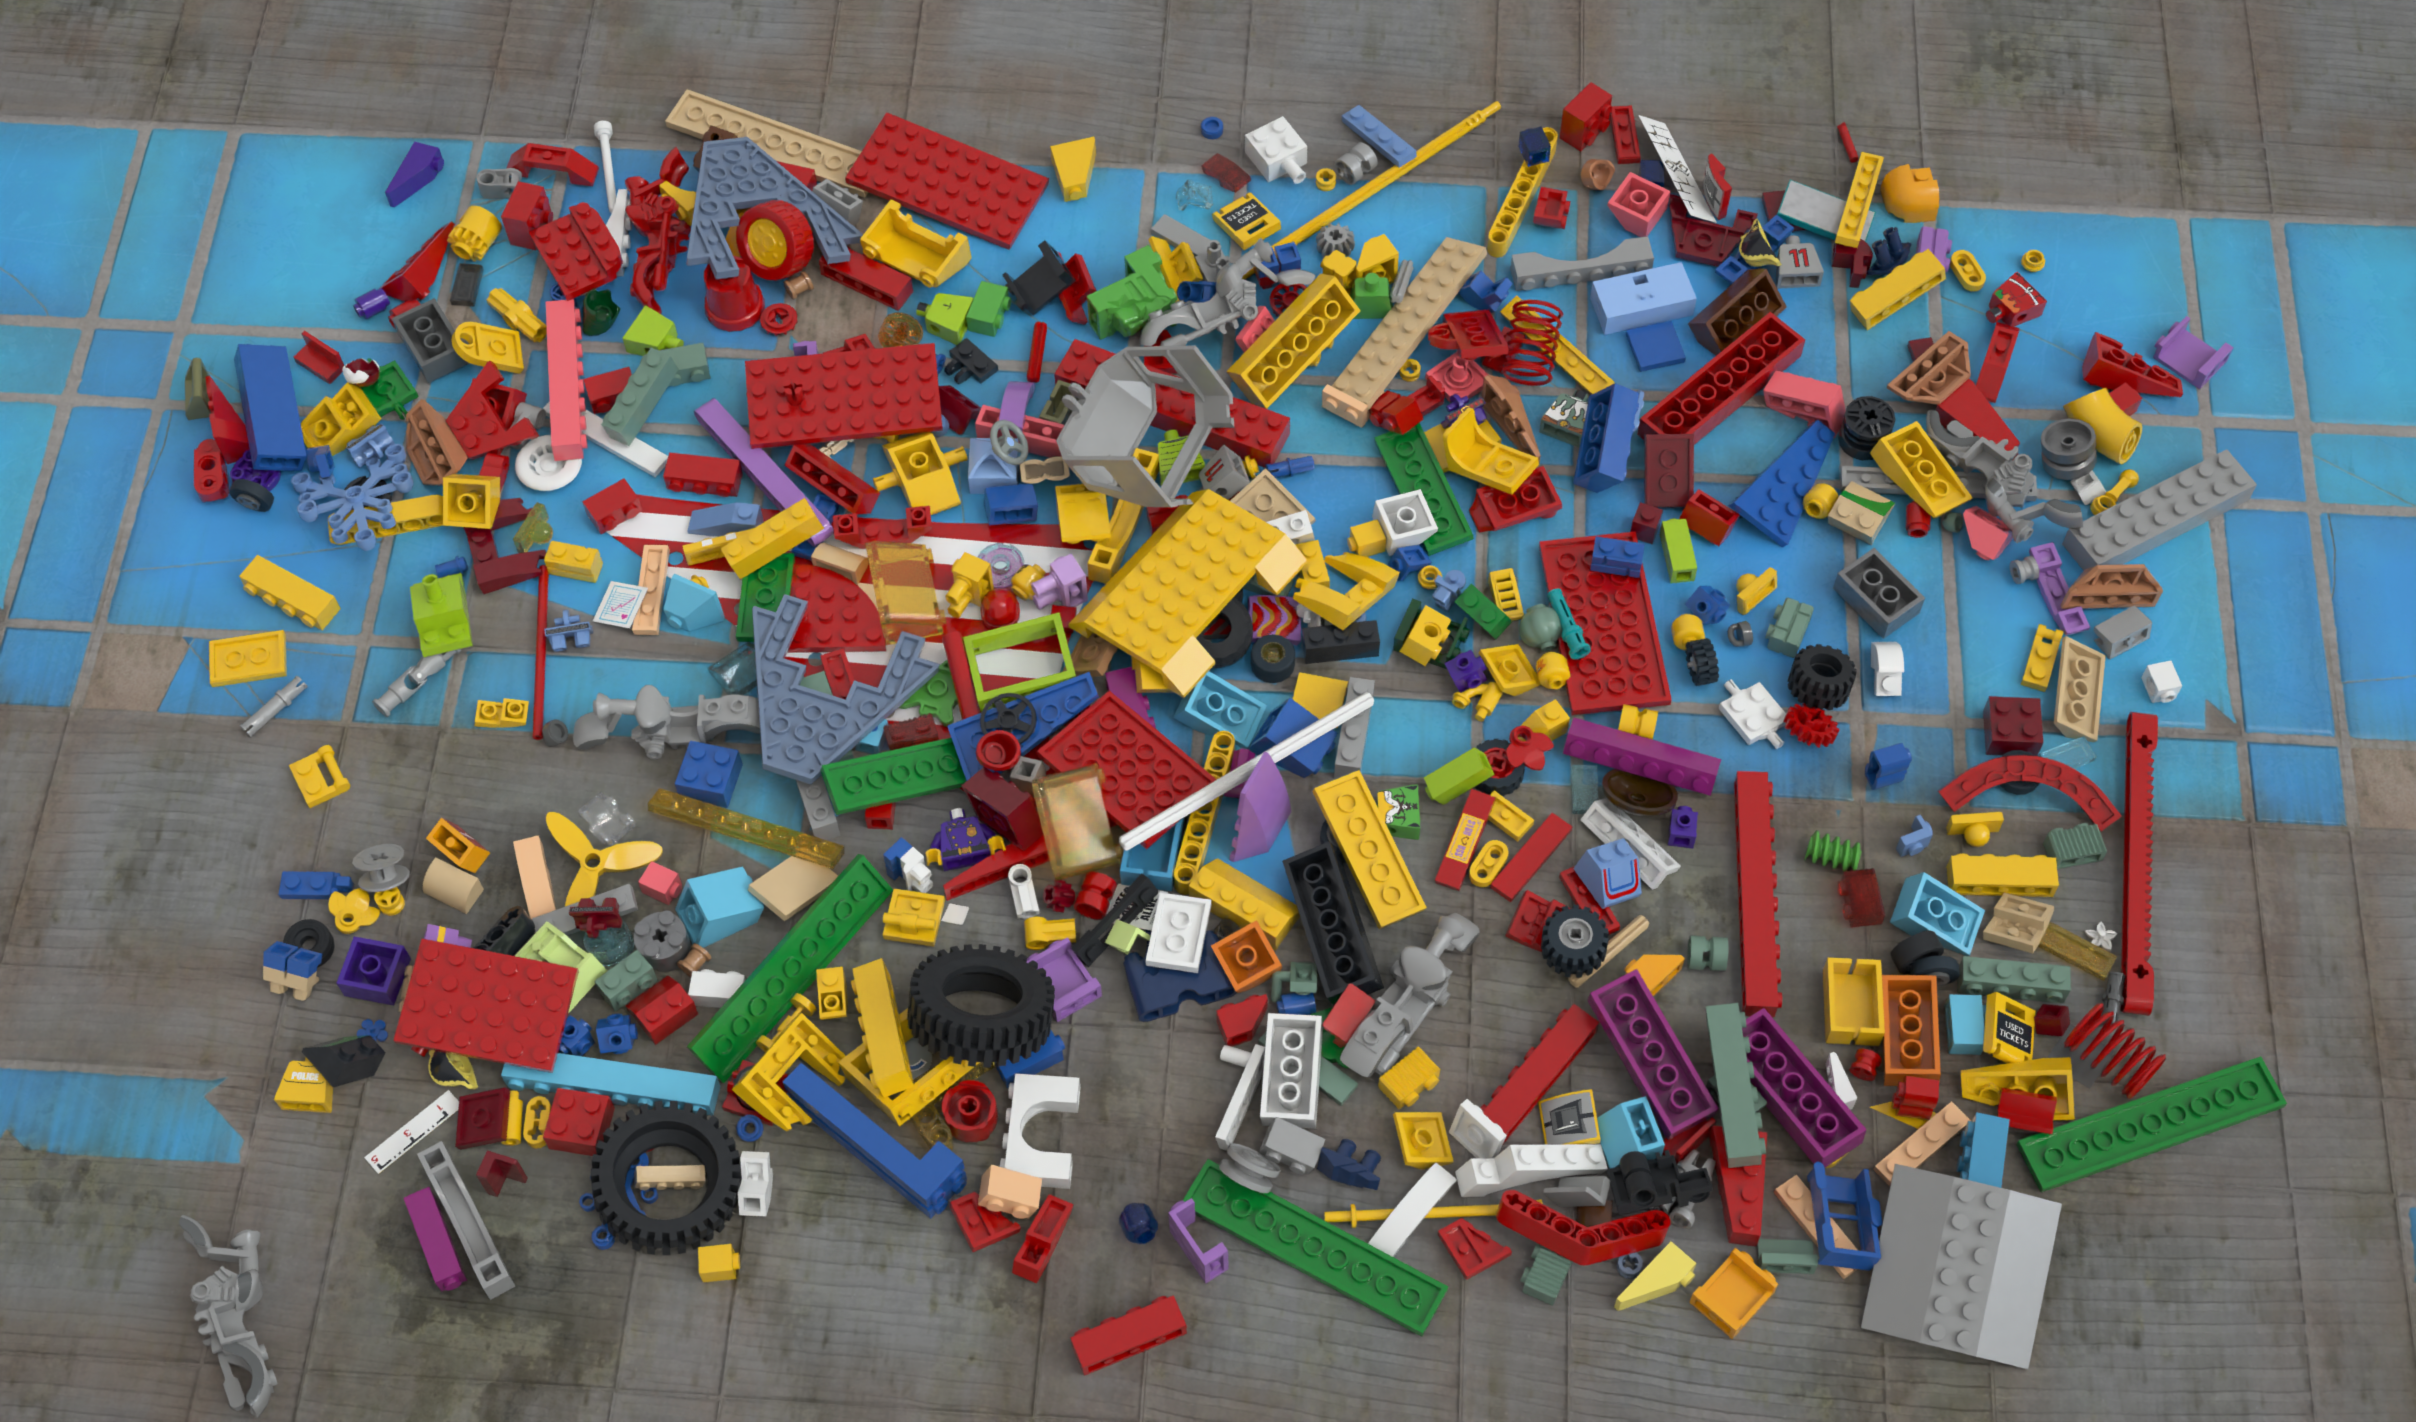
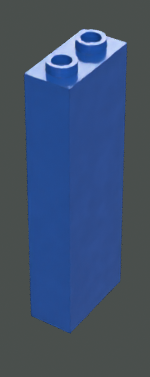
[234,344,306,471]

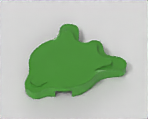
[899,660,958,727]

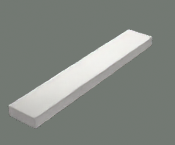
[543,401,668,478]

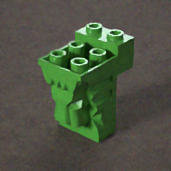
[1087,245,1177,340]

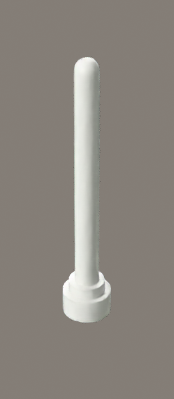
[594,121,616,213]

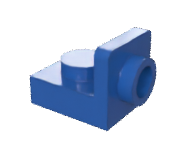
[306,445,335,478]
[1388,545,1432,581]

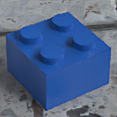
[675,740,743,808]

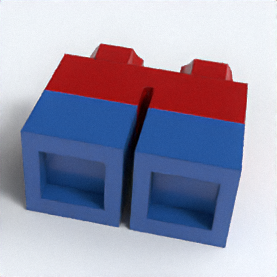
[1253,242,1301,289]

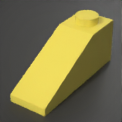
[1614,1242,1696,1311]

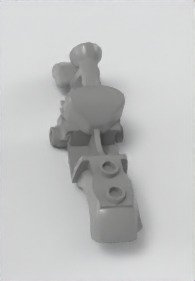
[1139,238,1315,346]

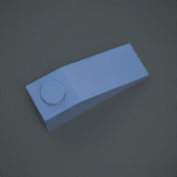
[687,502,764,537]

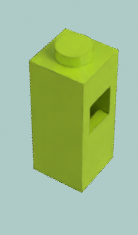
[1659,518,1697,584]
[1424,747,1495,805]

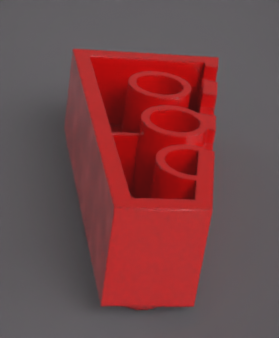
[1709,1126,1767,1247]

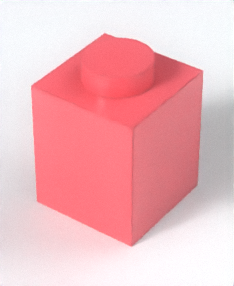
[638,861,682,905]

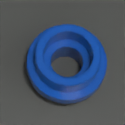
[736,1115,764,1142]

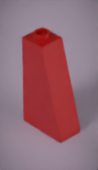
[1936,379,2020,461]

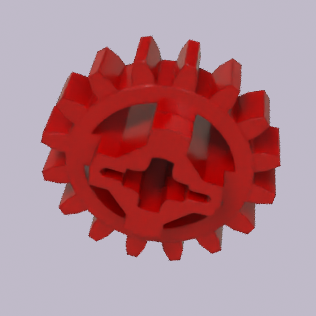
[1783,703,1839,748]

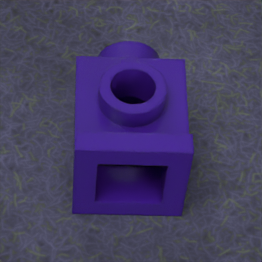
[1668,806,1698,849]

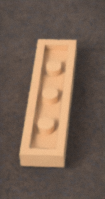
[632,545,670,635]
[1873,1101,1971,1187]
[1774,1175,1858,1279]

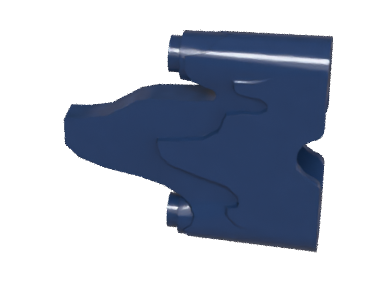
[1123,930,1237,1022]

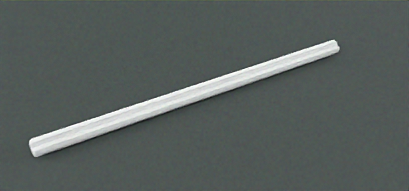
[1119,692,1374,850]

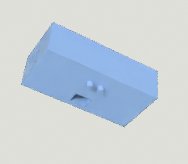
[1590,262,1697,335]

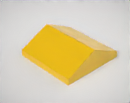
[1478,644,1541,696]
[1393,1112,1454,1170]

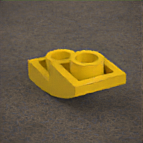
[475,698,529,728]

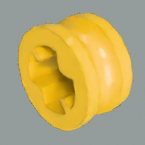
[1316,168,1336,191]
[1399,359,1421,382]

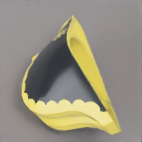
[1739,219,1782,267]
[428,1050,478,1089]

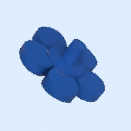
[356,1019,388,1042]

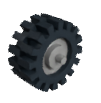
[1685,638,1719,686]

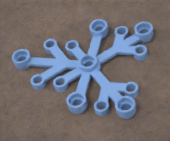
[291,444,414,551]

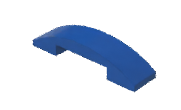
[1715,215,1794,284]

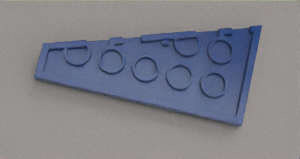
[1728,420,1835,547]
[948,672,1099,781]

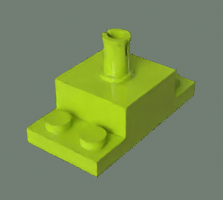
[410,573,473,657]

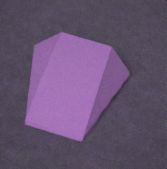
[1229,751,1291,862]

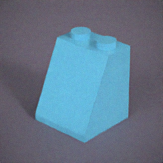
[675,867,764,948]

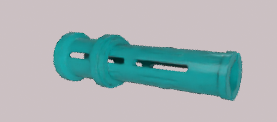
[1547,588,1591,659]

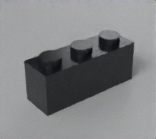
[1302,620,1380,664]

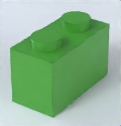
[966,281,1011,337]

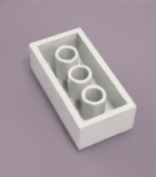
[1260,1013,1323,1129]

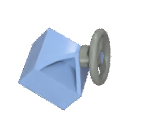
[968,420,1028,494]

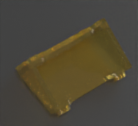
[865,541,947,645]
[1032,763,1123,881]

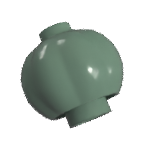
[1519,604,1562,652]

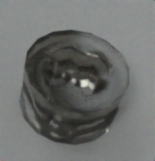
[1214,918,1240,941]

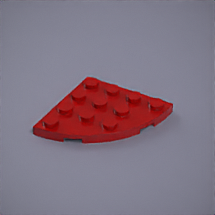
[788,564,886,653]

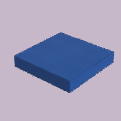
[1626,321,1686,372]

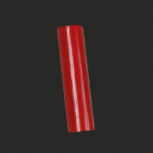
[942,631,981,720]

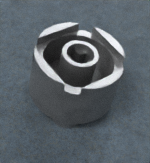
[634,910,691,972]

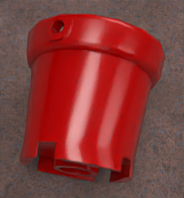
[704,256,765,332]

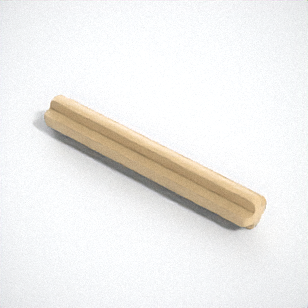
[1568,915,1649,988]

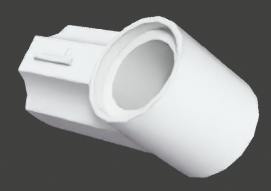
[1008,864,1039,920]

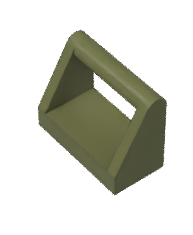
[185,358,211,420]

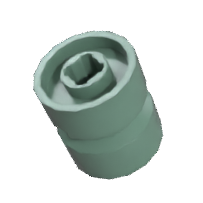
[1687,935,1728,971]

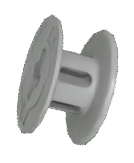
[352,844,410,892]

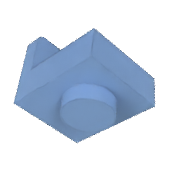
[1896,815,1933,857]

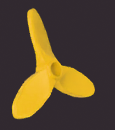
[546,812,663,906]

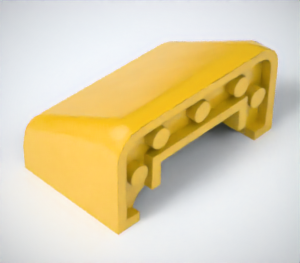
[860,200,972,288]

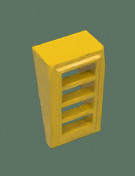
[1488,568,1524,621]

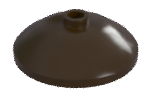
[1601,769,1678,817]

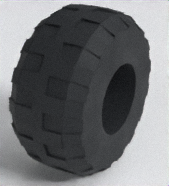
[1196,597,1253,668]

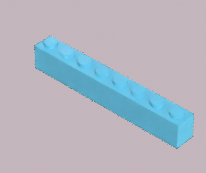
[501,1053,721,1115]

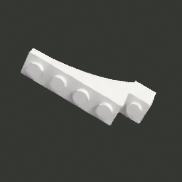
[580,189,632,296]
[1455,1144,1608,1197]

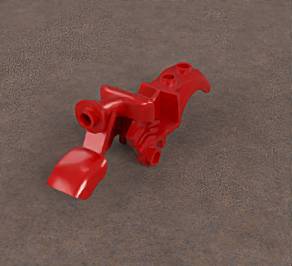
[625,147,691,314]

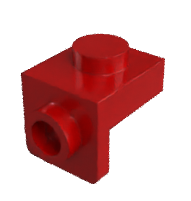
[1407,375,1445,416]

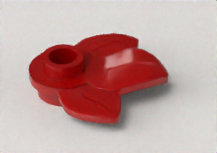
[1506,725,1554,771]

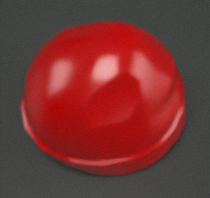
[981,588,1020,630]
[976,730,1021,771]

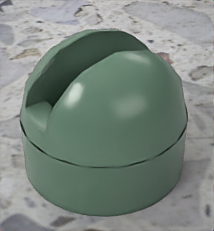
[1942,512,1963,532]

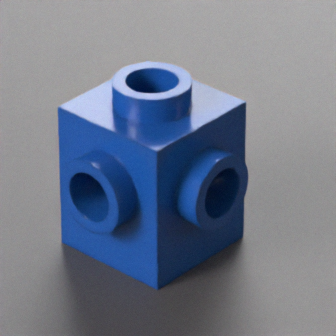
[1685,586,1730,624]
[596,1014,638,1054]
[559,1015,595,1056]

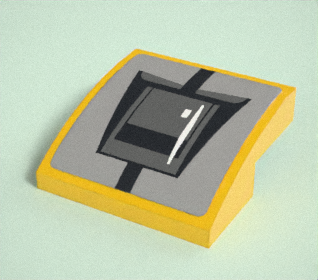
[1538,1089,1601,1145]

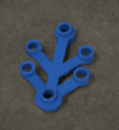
[579,1153,658,1250]

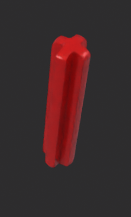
[1027,322,1047,383]

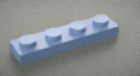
[1342,105,1417,168]

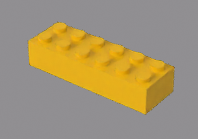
[1226,274,1360,409]

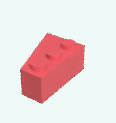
[1763,370,1846,438]

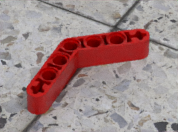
[1496,1190,1671,1266]

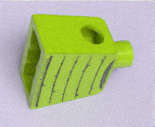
[1158,430,1205,486]

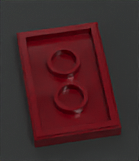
[1644,434,1694,507]

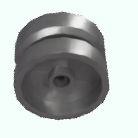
[2041,418,2097,480]

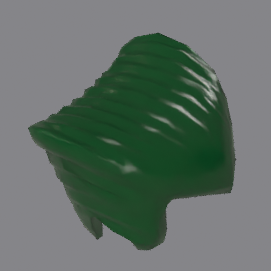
[582,288,620,336]

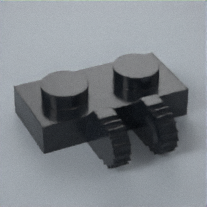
[944,338,998,384]

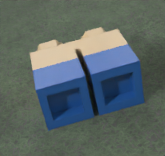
[263,941,322,1001]

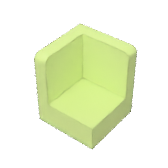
[1105,919,1151,955]

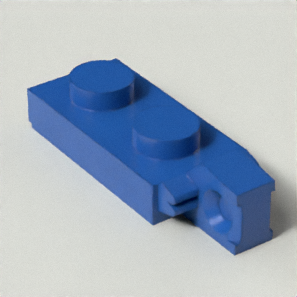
[278,871,354,899]

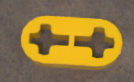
[523,1096,552,1149]

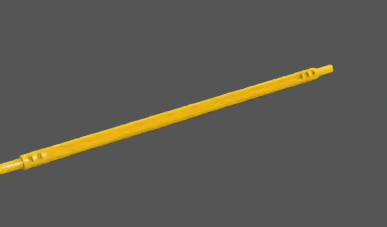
[1242,101,1501,280]

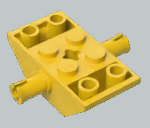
[872,432,968,515]

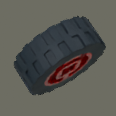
[1474,739,1525,797]

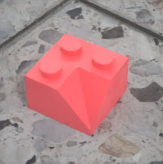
[1607,172,1670,237]

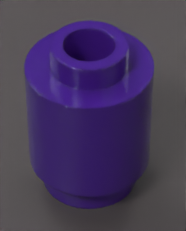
[353,288,390,319]

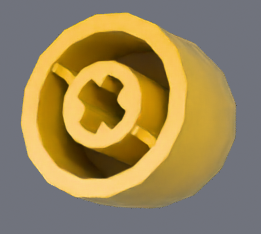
[2063,388,2143,464]

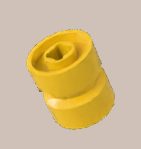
[1618,704,1659,740]

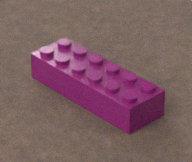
[1587,969,1719,1140]
[1742,1008,1867,1168]

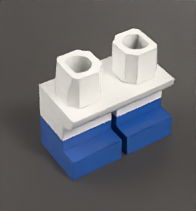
[883,837,933,893]

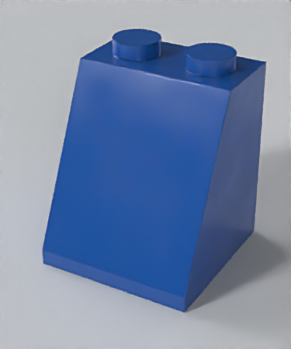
[1247,698,1338,778]

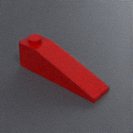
[205,376,250,464]

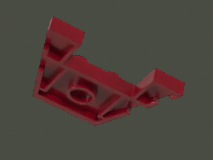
[1668,194,1758,267]

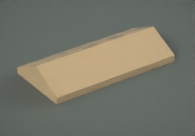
[2054,636,2106,742]

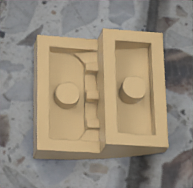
[1983,893,2054,953]

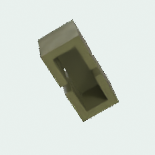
[1039,380,1079,425]

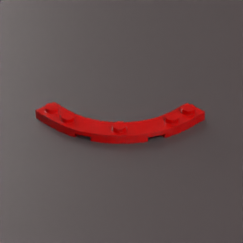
[1938,755,2122,832]

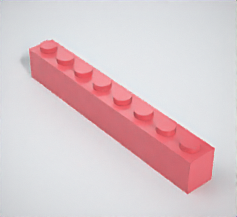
[546,299,588,461]

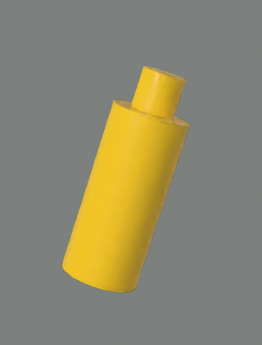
[501,1091,523,1146]

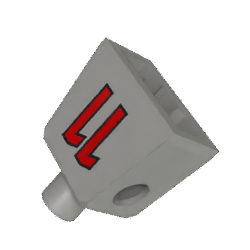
[1776,235,1824,289]
[1198,445,1250,500]

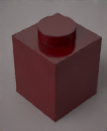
[1630,502,1663,544]

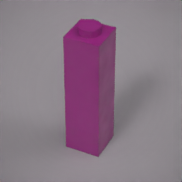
[404,1187,467,1292]

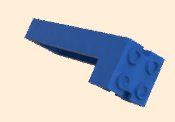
[783,1063,967,1219]

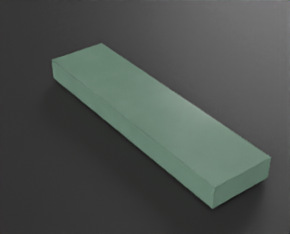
[1258,1031,1358,1106]

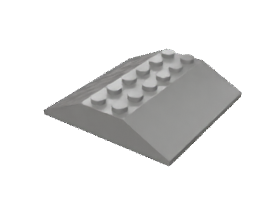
[1860,1164,2062,1369]

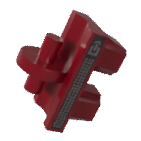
[569,898,623,938]

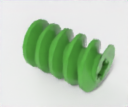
[1804,830,1862,875]

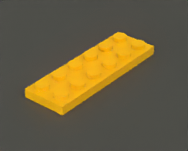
[1312,770,1427,929]

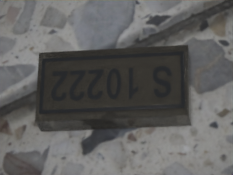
[450,263,484,307]

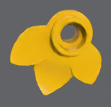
[328,888,380,934]

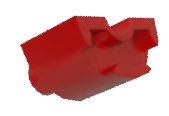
[1533,187,1571,229]

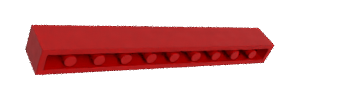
[1734,771,1782,1017]

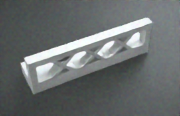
[1581,798,1681,890]

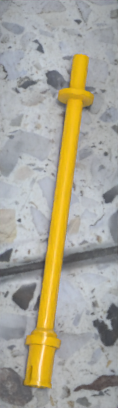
[1324,1199,1543,1228]

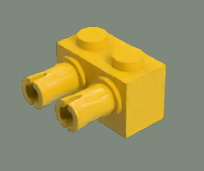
[945,552,994,618]

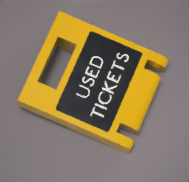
[1212,192,1281,250]
[1983,992,2035,1063]

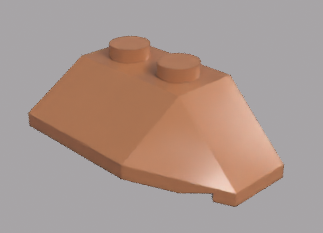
[1887,331,1971,405]
[406,399,468,486]
[2060,564,2163,609]

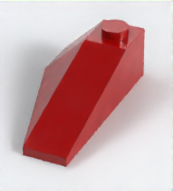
[379,221,455,302]
[2082,332,2183,397]

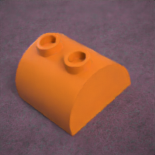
[1211,920,1282,993]

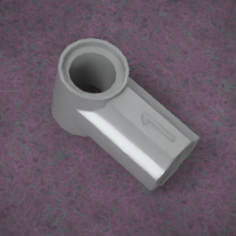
[510,402,546,450]

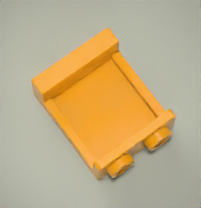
[1689,1248,1778,1339]

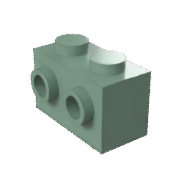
[594,950,658,1012]

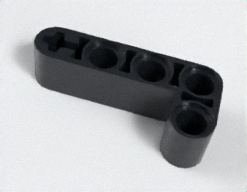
[473,906,535,956]

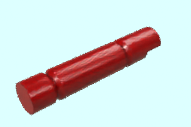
[1837,122,1859,163]

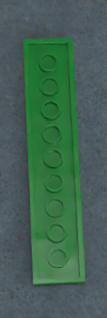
[687,854,893,1083]
[2016,1056,2287,1193]
[1183,1159,1448,1337]

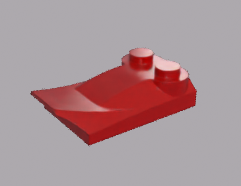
[1469,466,1562,533]

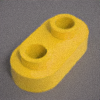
[1950,250,1986,292]
[1469,840,1508,887]

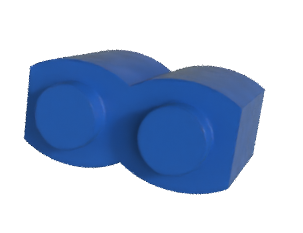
[1865,743,1912,790]

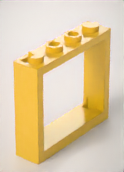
[838,1008,980,1127]

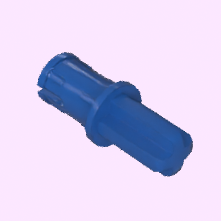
[1266,456,1315,478]

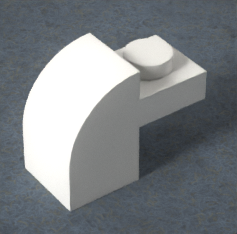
[1871,642,1904,696]
[738,1151,773,1216]

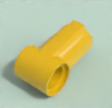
[1024,917,1076,950]

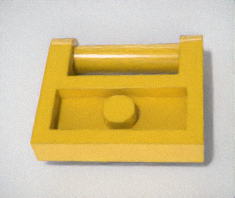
[289,745,351,808]

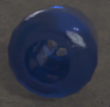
[1119,1203,1158,1244]

